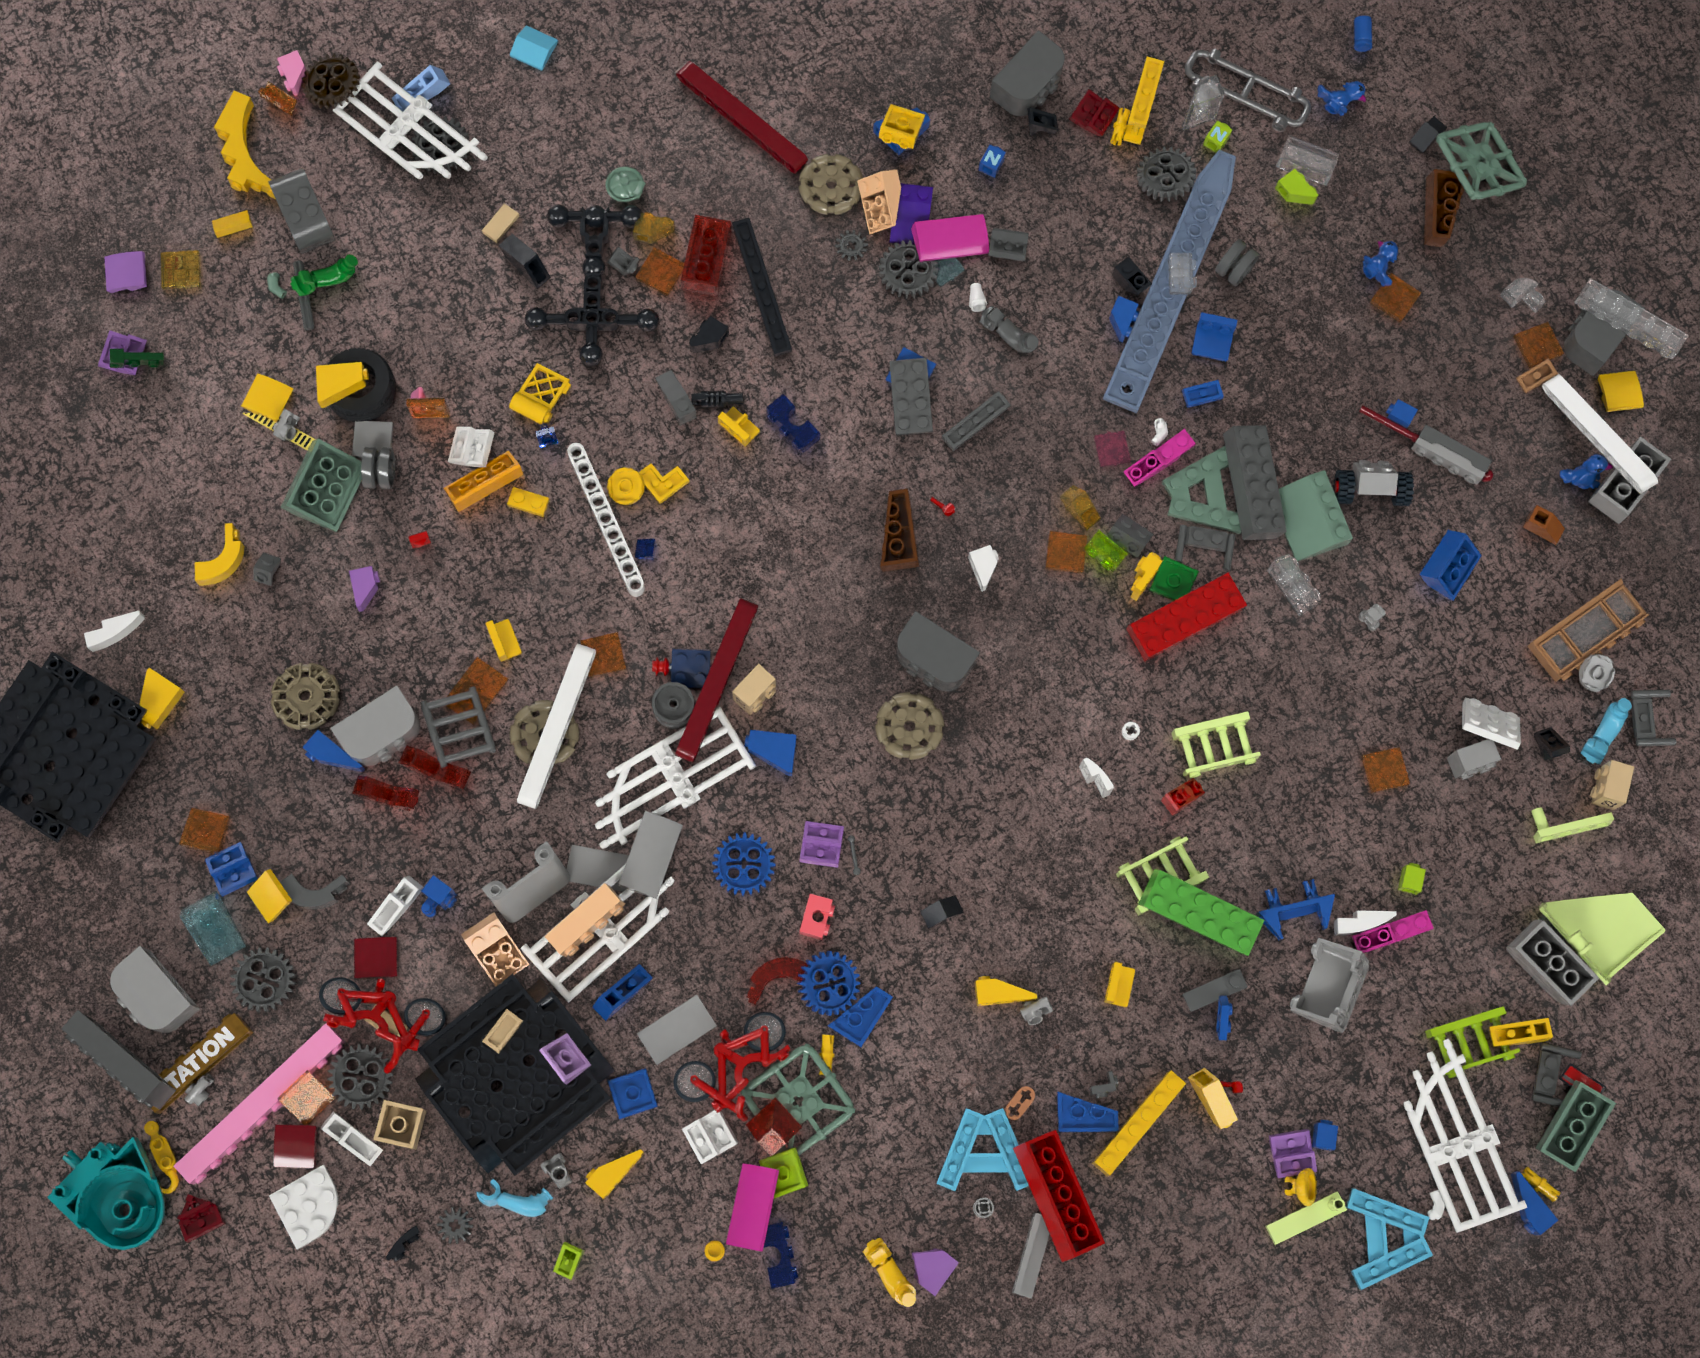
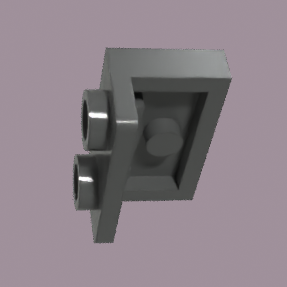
[988,228,1029,261]
[1107,514,1154,558]

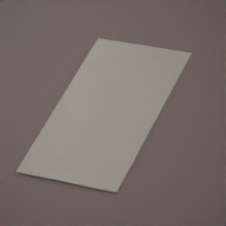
[567,845,629,892]
[637,995,717,1065]

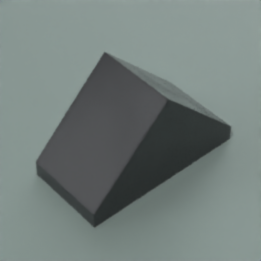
[920,895,964,929]

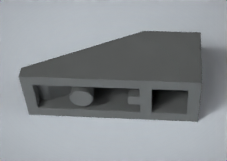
[655,370,697,426]
[1182,969,1248,1012]

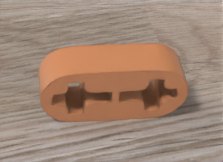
[1004,1086,1035,1121]

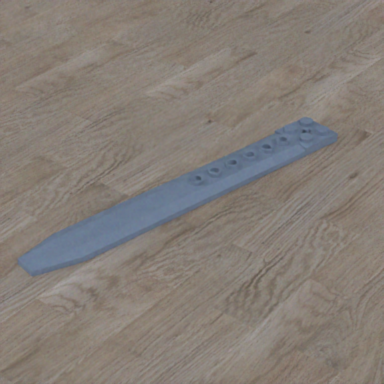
[1103,150,1236,413]

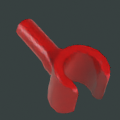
[930,497,955,516]
[1220,1081,1243,1093]

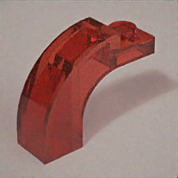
[398,745,471,789]
[352,775,420,811]
[746,957,808,1007]

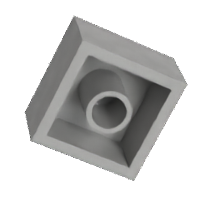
[1447,739,1501,780]

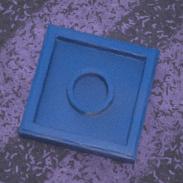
[608,1068,658,1119]

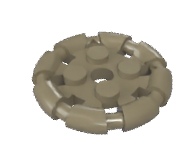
[799,154,863,215]
[271,662,340,730]
[875,692,944,760]
[509,700,579,767]

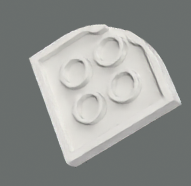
[269,1165,338,1250]

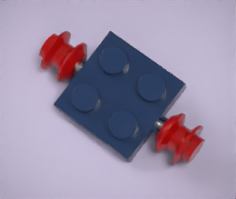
[652,648,712,688]

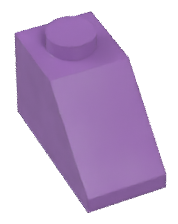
[349,566,380,612]

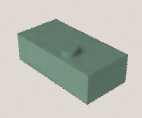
[1535,1080,1616,1172]

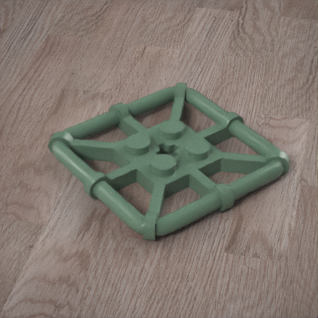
[1436,121,1527,200]
[741,1043,856,1155]

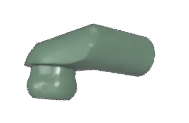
[267,272,287,299]

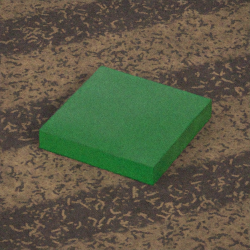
[1149,556,1199,601]

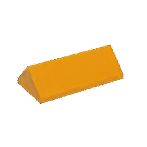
[444,450,523,512]

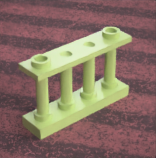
[1171,711,1261,778]
[1116,836,1209,916]

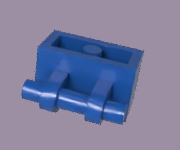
[421,875,457,918]

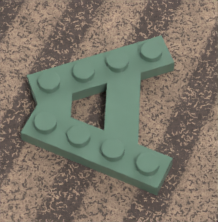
[1162,446,1241,534]

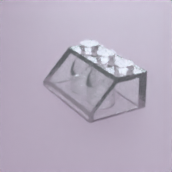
[1182,75,1225,131]
[1276,135,1339,186]
[1267,554,1321,616]

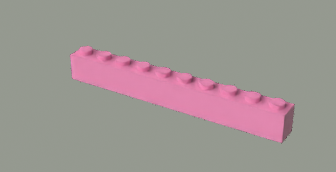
[174,1024,345,1185]

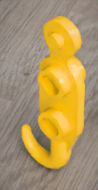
[144,1121,179,1194]

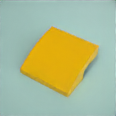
[1597,371,1644,412]
[241,373,294,422]

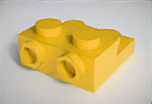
[878,104,925,149]
[1130,552,1162,601]

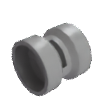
[973,1197,994,1218]

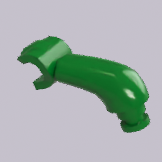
[290,254,358,296]

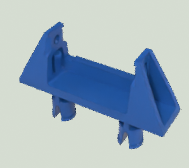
[1256,879,1335,940]

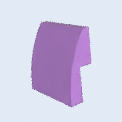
[105,251,147,293]
[98,330,147,375]
[800,821,844,868]
[1269,1129,1317,1178]

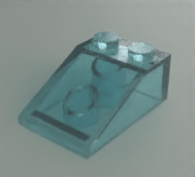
[180,891,246,966]

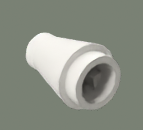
[969,283,987,312]

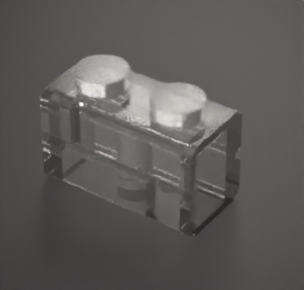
[1168,253,1197,295]

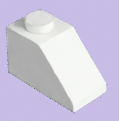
[968,545,999,592]

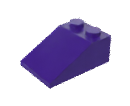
[890,183,933,245]

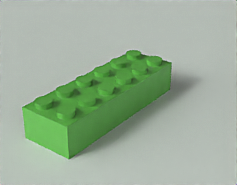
[1138,869,1265,956]

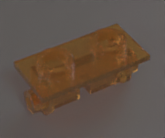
[258,81,297,116]

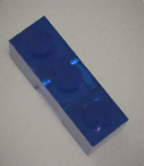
[766,394,821,453]
[764,1222,798,1289]

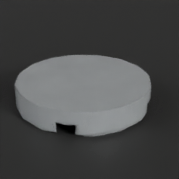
[1579,654,1615,692]

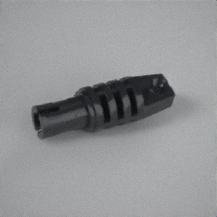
[691,390,743,408]

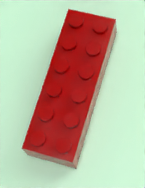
[1126,572,1247,662]
[1013,1129,1105,1262]

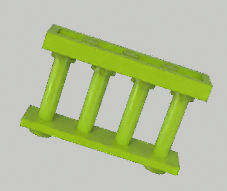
[1425,1006,1520,1078]

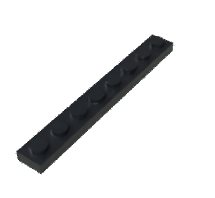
[732,218,792,357]

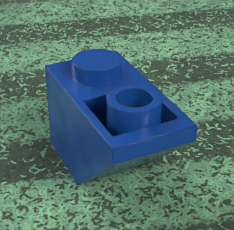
[1109,296,1139,342]

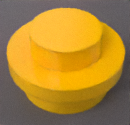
[704,1241,725,1261]

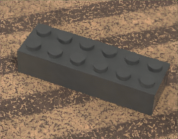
[1223,425,1287,540]
[61,1010,176,1109]

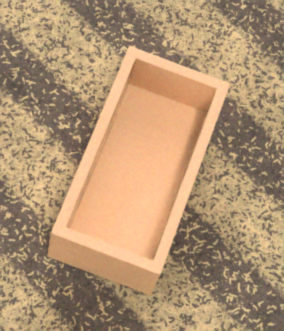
[544,883,625,957]

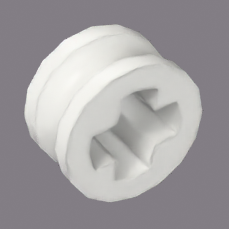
[1122,722,1140,740]

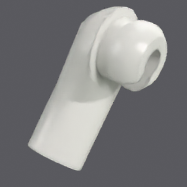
[1151,418,1168,447]
[1427,1190,1445,1220]

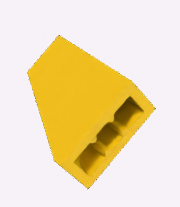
[316,362,369,408]
[139,668,185,729]
[1188,1068,1238,1129]

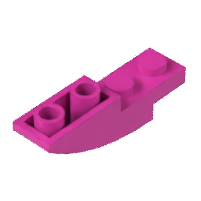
[1123,429,1196,487]
[1352,910,1434,953]

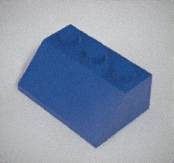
[1420,530,1482,601]

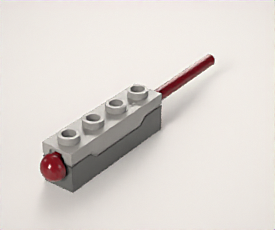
[1359,405,1493,484]

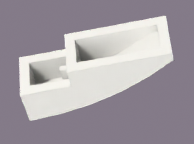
[84,611,145,652]
[367,876,424,936]
[1334,911,1397,936]
[321,1111,383,1166]

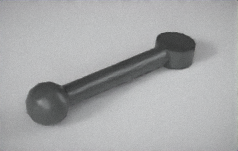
[847,835,861,875]

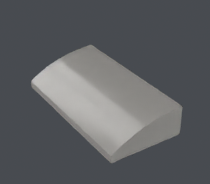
[619,811,683,899]

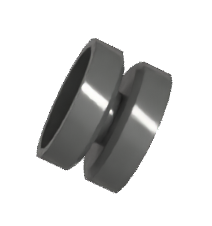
[1215,239,1260,287]
[361,447,395,489]
[652,682,695,729]

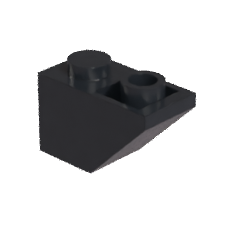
[1112,257,1152,296]
[689,316,729,353]

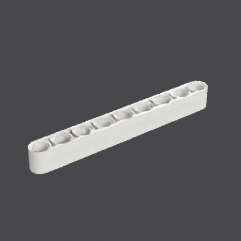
[1542,374,1658,494]
[567,443,645,597]
[517,644,596,809]

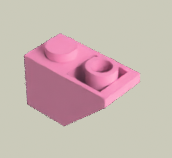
[277,50,306,97]

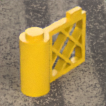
[509,363,571,425]

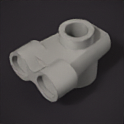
[273,409,300,441]
[1359,604,1386,631]
[1020,996,1053,1025]
[184,1073,215,1107]
[540,1153,572,1189]

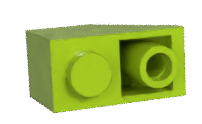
[1275,169,1318,205]

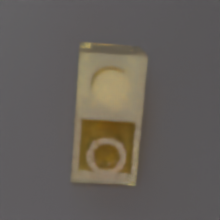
[633,212,675,244]
[1060,485,1101,530]

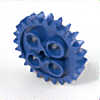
[712,832,776,897]
[797,951,861,1016]

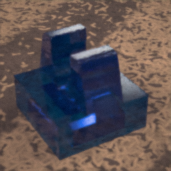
[535,423,558,448]

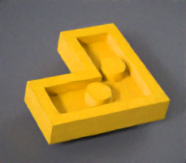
[639,463,690,504]

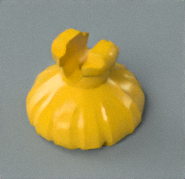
[1285,1168,1317,1206]

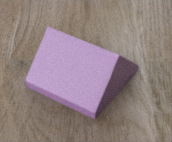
[539,1033,591,1085]

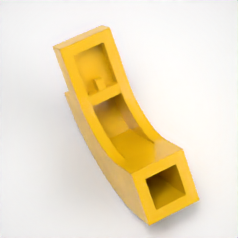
[195,523,245,586]

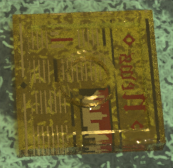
[161,250,200,289]

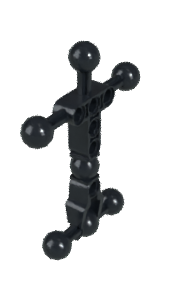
[524,204,660,366]

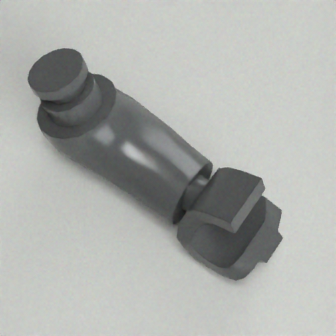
[980,306,1039,353]

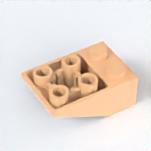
[857,170,901,235]
[461,912,529,986]

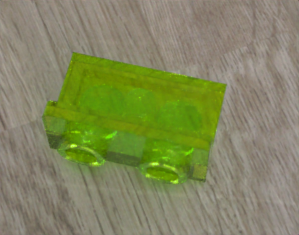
[1084,530,1128,572]

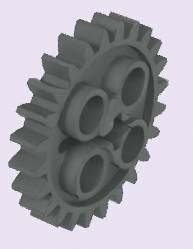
[411,116,470,174]
[1137,147,1196,202]
[879,240,938,299]
[230,947,296,1013]
[327,1044,393,1110]

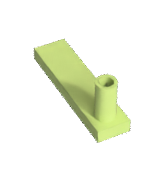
[1531,807,1614,843]
[1265,1191,1347,1245]

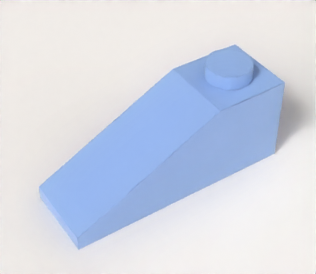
[392,65,450,111]

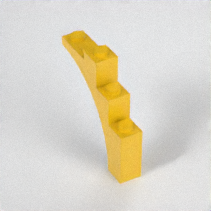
[214,91,276,199]

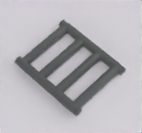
[420,686,496,768]

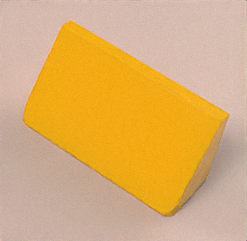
[212,210,253,238]

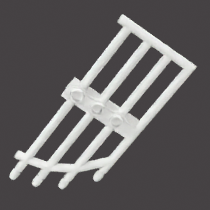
[332,61,488,180]
[595,707,756,849]
[520,864,675,1003]
[1403,1039,1527,1233]

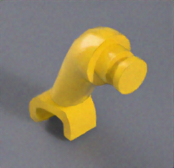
[863,1238,916,1307]

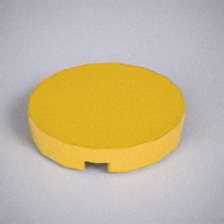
[607,467,645,505]

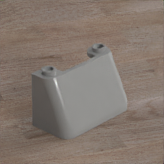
[482,841,570,923]
[1290,938,1369,1033]

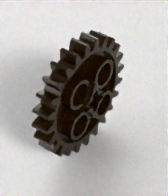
[301,53,360,110]

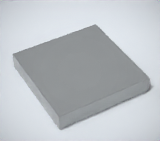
[352,421,394,459]

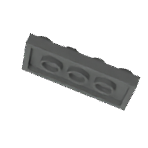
[889,358,933,436]

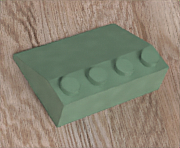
[280,438,362,532]
[1279,470,1353,562]

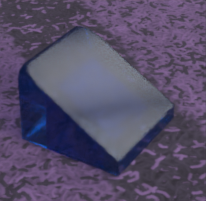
[635,538,656,560]

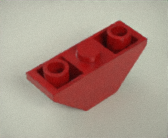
[1161,778,1205,816]

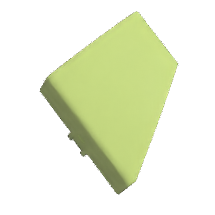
[1539,893,1665,985]

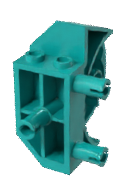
[47,1137,165,1250]

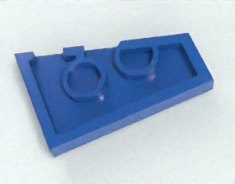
[828,986,893,1048]
[1057,1092,1119,1132]

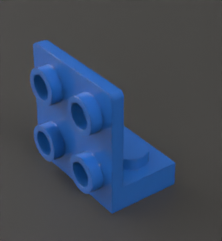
[1191,312,1238,362]

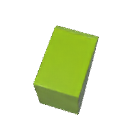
[553,1242,585,1280]

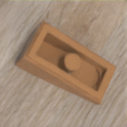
[1516,358,1558,394]

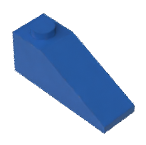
[302,730,365,772]
[593,964,653,1021]
[1511,1171,1558,1236]

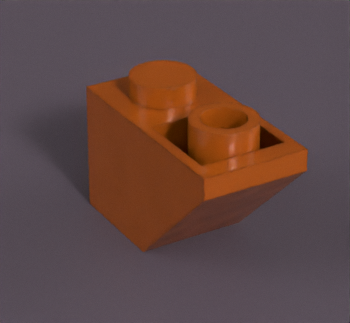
[1523,505,1565,545]

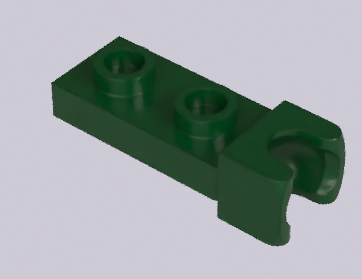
[109,349,164,368]

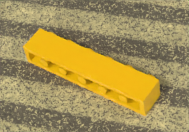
[1092,1070,1186,1176]

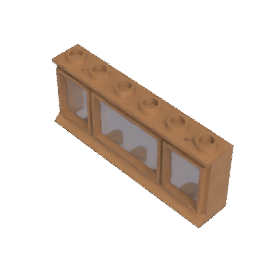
[1527,578,1649,682]

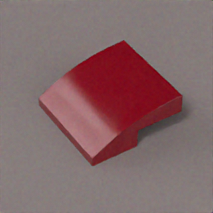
[1069,89,1120,137]
[354,937,397,979]
[273,1124,317,1169]

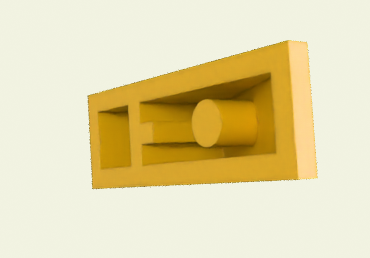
[974,976,1037,1006]
[1489,1018,1553,1047]
[585,1149,644,1200]

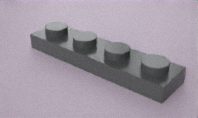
[942,391,1011,452]

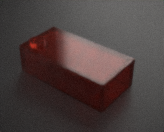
[681,215,732,296]

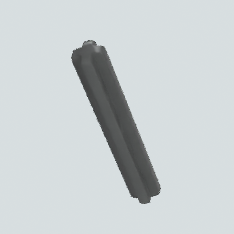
[293,261,314,331]

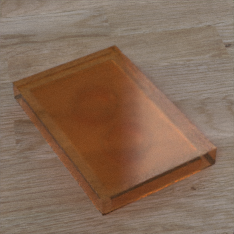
[445,657,508,726]

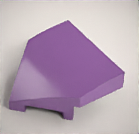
[912,1248,959,1296]

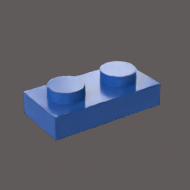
[1182,380,1224,408]
[1216,996,1233,1040]

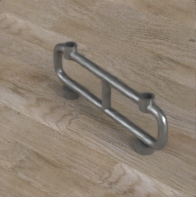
[1184,49,1311,132]

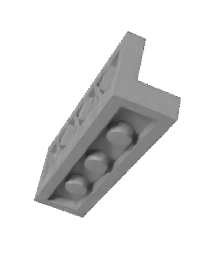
[1012,1213,1050,1299]

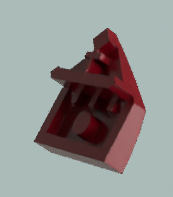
[177,1194,225,1243]

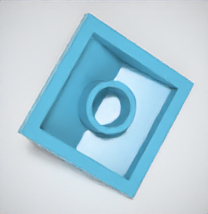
[510,25,558,71]

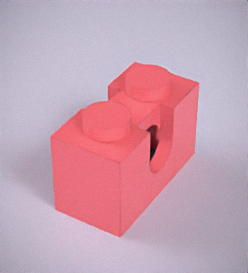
[800,894,835,940]

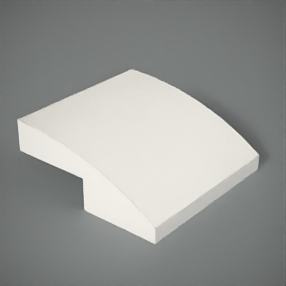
[448,427,495,467]
[1079,758,1114,798]
[682,1110,739,1164]

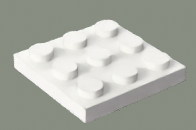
[1462,697,1521,750]

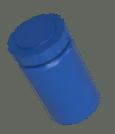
[1354,16,1372,52]

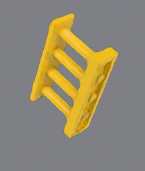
[1123,56,1164,145]

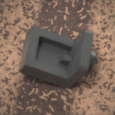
[607,247,639,276]
[253,552,281,586]
[1089,1071,1118,1098]

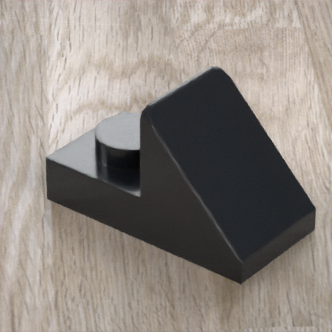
[1027,107,1058,136]
[1409,116,1447,154]
[1534,727,1570,760]

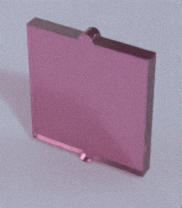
[1094,431,1131,467]

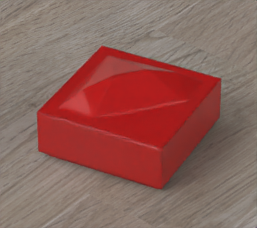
[408,531,431,548]

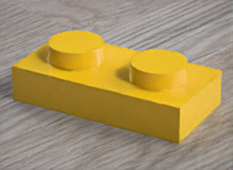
[507,487,549,517]

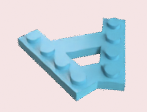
[936,1108,1029,1191]
[1346,1188,1433,1290]

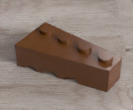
[1424,169,1469,247]
[880,488,920,572]

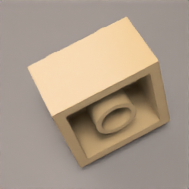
[732,664,776,715]
[1590,760,1634,810]
[373,1100,427,1150]

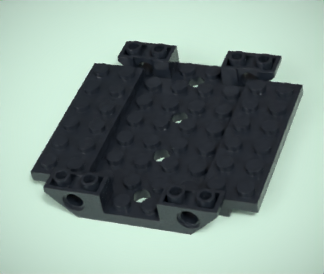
[0,651,156,843]
[415,974,615,1176]

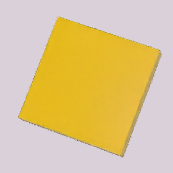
[247,869,292,923]

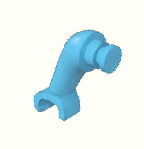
[1581,698,1632,765]
[476,1179,553,1217]

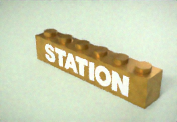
[151,1013,254,1114]

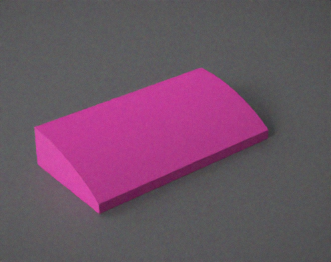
[911,214,989,262]
[726,1163,779,1252]

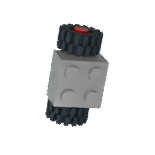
[1333,460,1414,506]

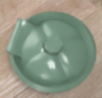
[605,166,646,202]

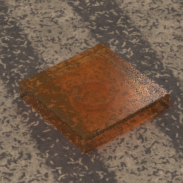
[636,247,686,296]
[1370,273,1421,322]
[1513,322,1564,369]
[406,398,450,418]
[1045,531,1087,573]
[580,632,626,678]
[1361,747,1410,793]
[179,808,230,854]
[277,1070,335,1125]

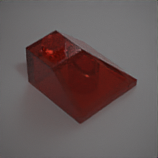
[746,1097,802,1157]

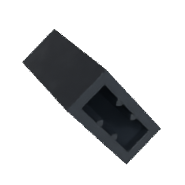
[499,234,551,289]

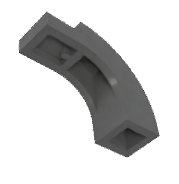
[280,873,350,910]

